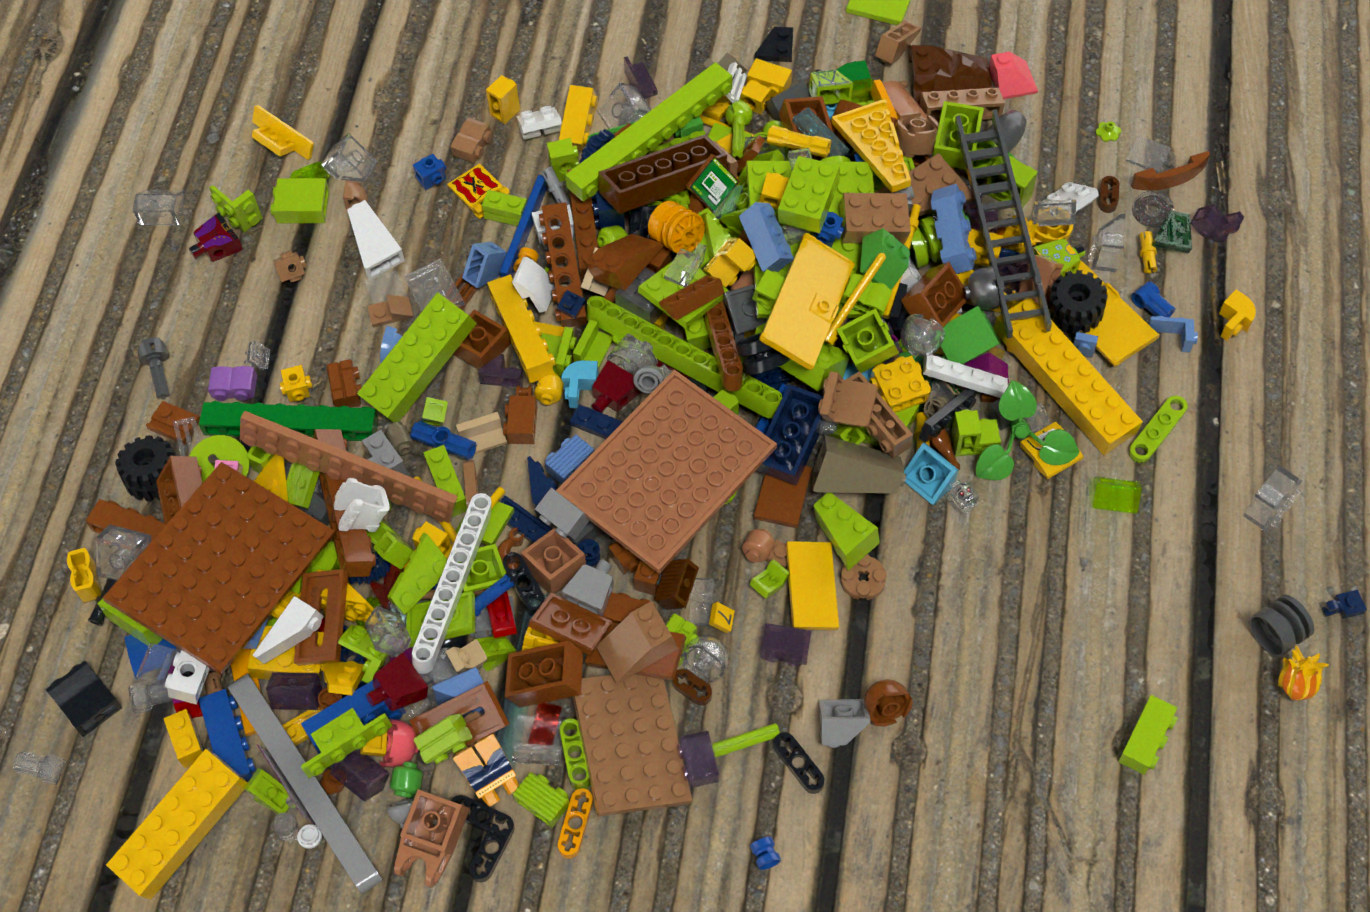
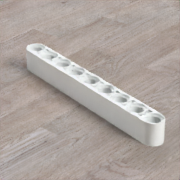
[412,493,491,674]

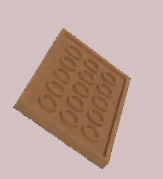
[572,674,692,817]

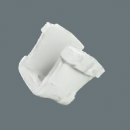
[333,478,390,532]

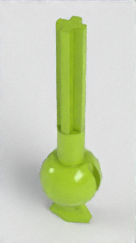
[725,98,753,158]

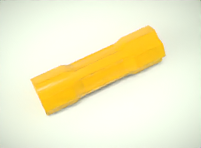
[767,125,832,158]

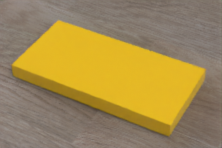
[786,541,839,630]

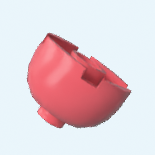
[379,719,419,768]

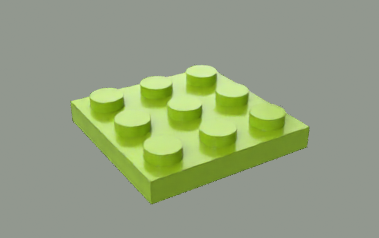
[638,255,729,328]

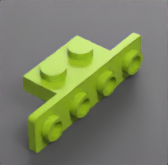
[300,708,393,778]

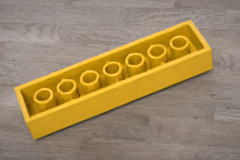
[994,298,1143,455]

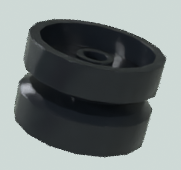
[736,333,791,375]

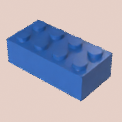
[301,680,406,754]

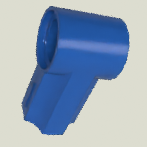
[1131,281,1176,318]

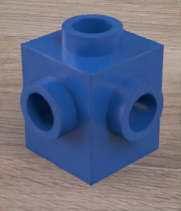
[413,154,446,190]
[813,212,844,247]

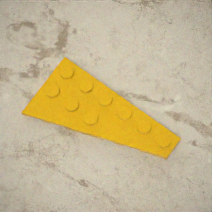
[832,99,911,193]

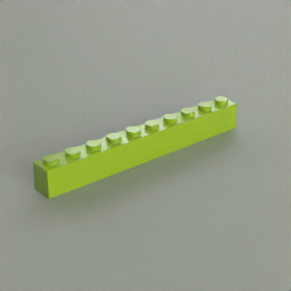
[565,62,732,202]

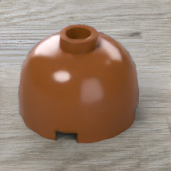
[864,679,913,727]

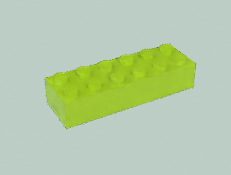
[357,292,477,422]

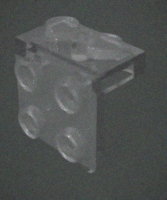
[511,716,562,766]

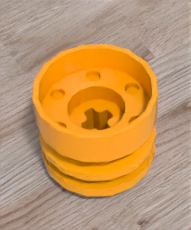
[648,201,705,255]

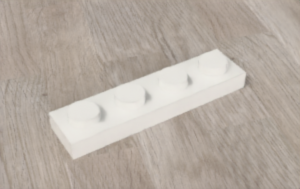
[923,354,1008,398]

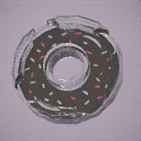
[1132,191,1174,228]

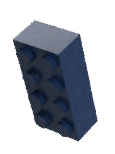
[756,384,826,486]

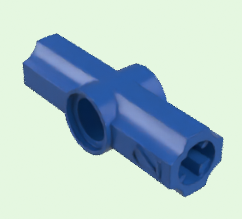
[410,421,477,460]

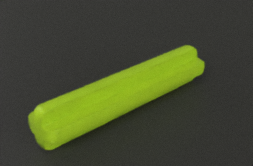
[711,723,780,757]

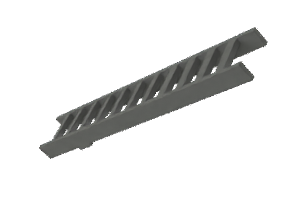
[955,109,1052,338]

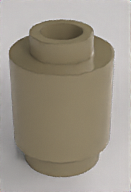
[386,422,414,455]

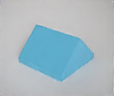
[904,442,958,505]

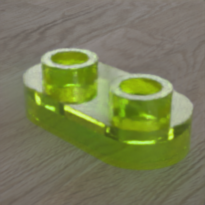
[290,161,330,180]

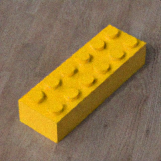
[106,749,248,900]

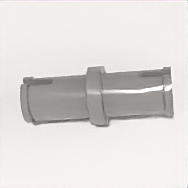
[541,166,571,204]

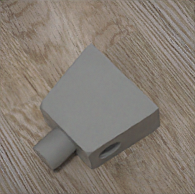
[562,560,614,617]

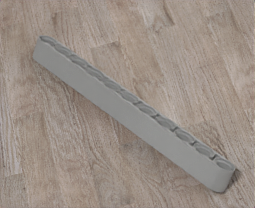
[227,673,383,895]

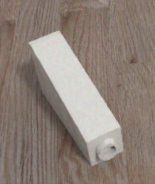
[347,200,405,281]

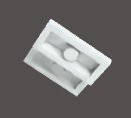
[512,257,555,313]

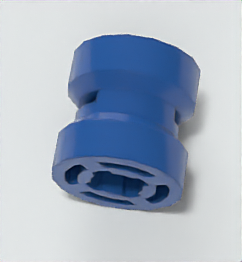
[750,837,781,870]

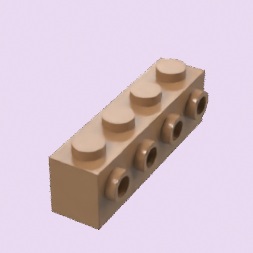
[919,88,1005,122]
[846,371,913,458]

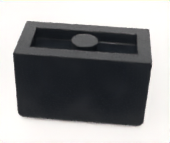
[888,283,916,334]

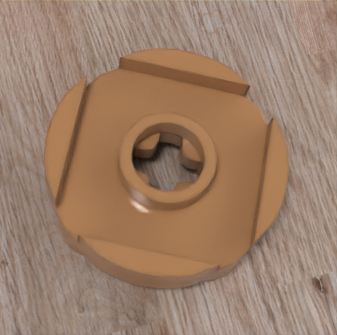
[841,554,887,600]

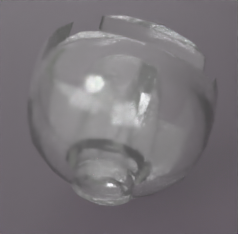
[900,314,945,357]
[681,636,729,682]

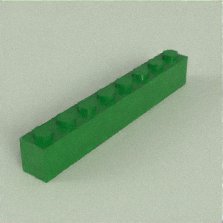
[199,401,379,441]

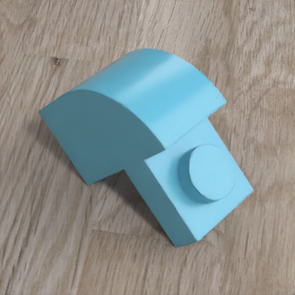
[561,361,599,408]

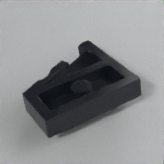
[754,27,793,62]

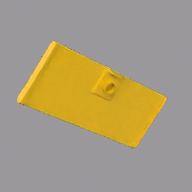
[759,233,855,370]
[1025,261,1159,367]

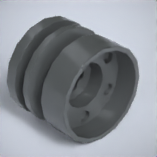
[1249,595,1315,657]

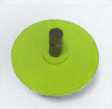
[189,435,250,483]

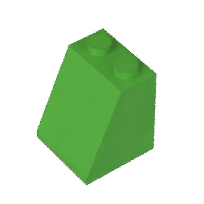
[931,306,1002,364]

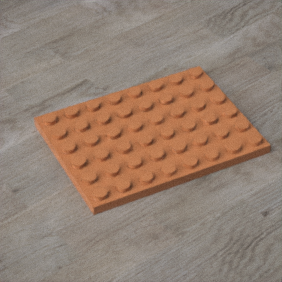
[556,370,777,574]

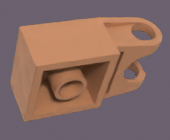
[394,789,470,888]

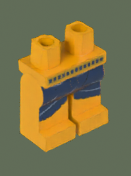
[453,733,519,807]

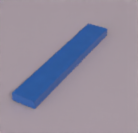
[500,175,547,277]

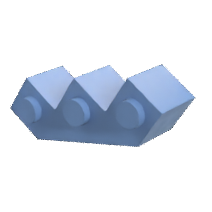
[931,184,977,274]

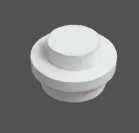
[297,824,322,849]

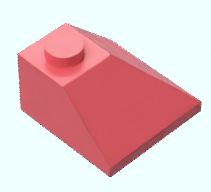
[989,51,1038,100]

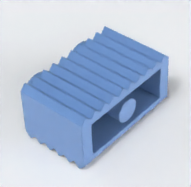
[545,434,595,484]

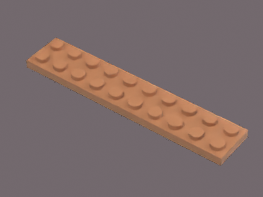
[240,411,458,523]

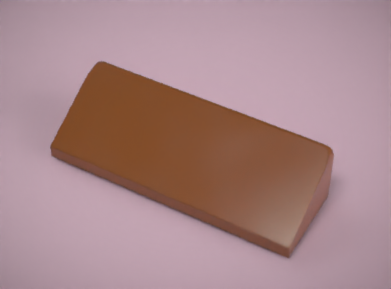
[659,275,724,320]

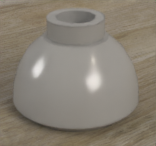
[634,365,664,394]
[386,798,414,828]

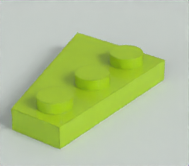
[387,533,447,615]

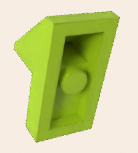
[473,636,517,672]
[244,768,293,816]

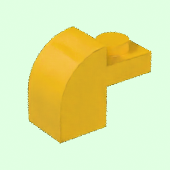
[1219,289,1256,341]

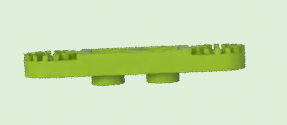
[1129,395,1188,463]

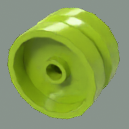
[909,216,943,269]

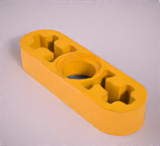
[558,788,593,859]

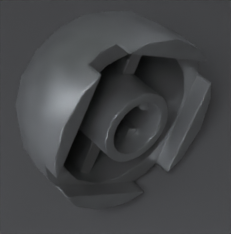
[964,266,1000,310]

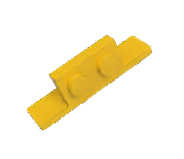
[252,105,314,160]

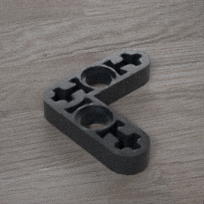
[451,795,515,883]

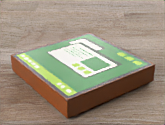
[686,154,740,213]

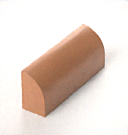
[883,81,927,119]

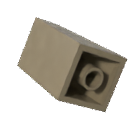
[811,435,906,493]

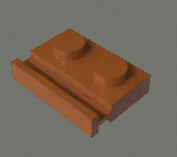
[146,401,200,445]

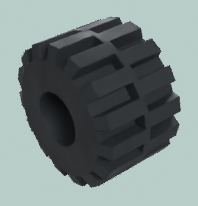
[1048,270,1108,334]
[115,435,176,501]

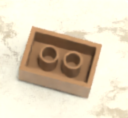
[839,193,911,244]

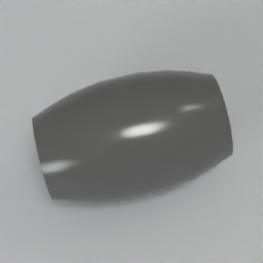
[988,110,1027,153]

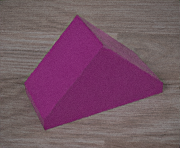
[964,352,1009,383]

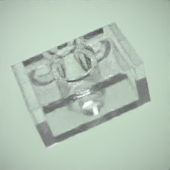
[365,606,412,657]

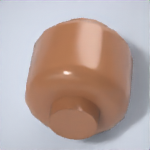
[742,529,775,562]

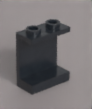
[45,661,122,737]

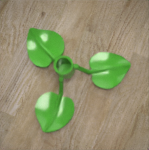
[976,380,1080,480]

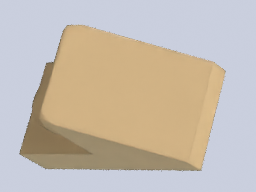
[446,639,487,673]

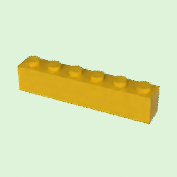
[487,274,556,383]

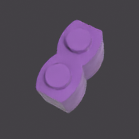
[208,366,257,401]

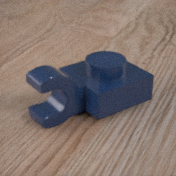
[1322,590,1367,619]

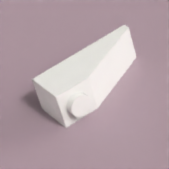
[253,596,324,664]

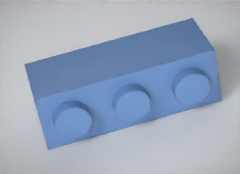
[739,202,794,272]

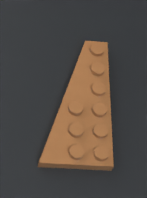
[875,153,974,217]

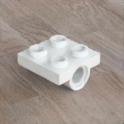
[516,106,562,140]
[1040,182,1099,217]

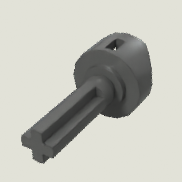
[138,337,170,399]

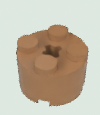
[896,112,938,158]

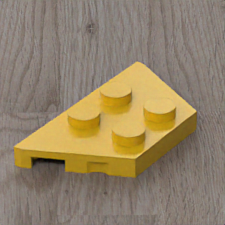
[254,454,288,502]

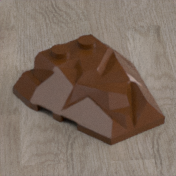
[908,45,992,105]

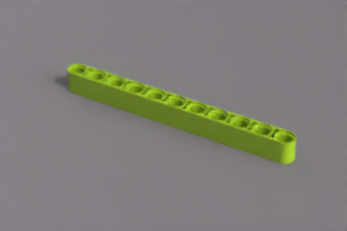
[586,296,782,419]

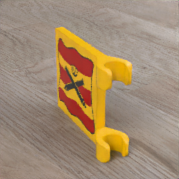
[447,163,510,219]

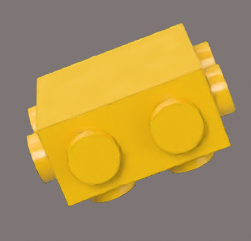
[869,355,931,413]

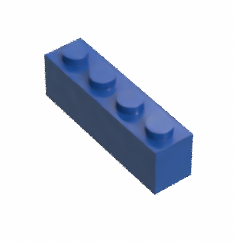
[198,689,256,782]

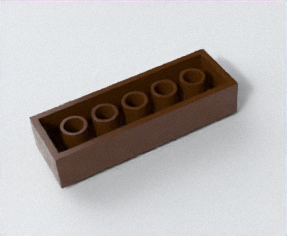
[598,134,727,214]

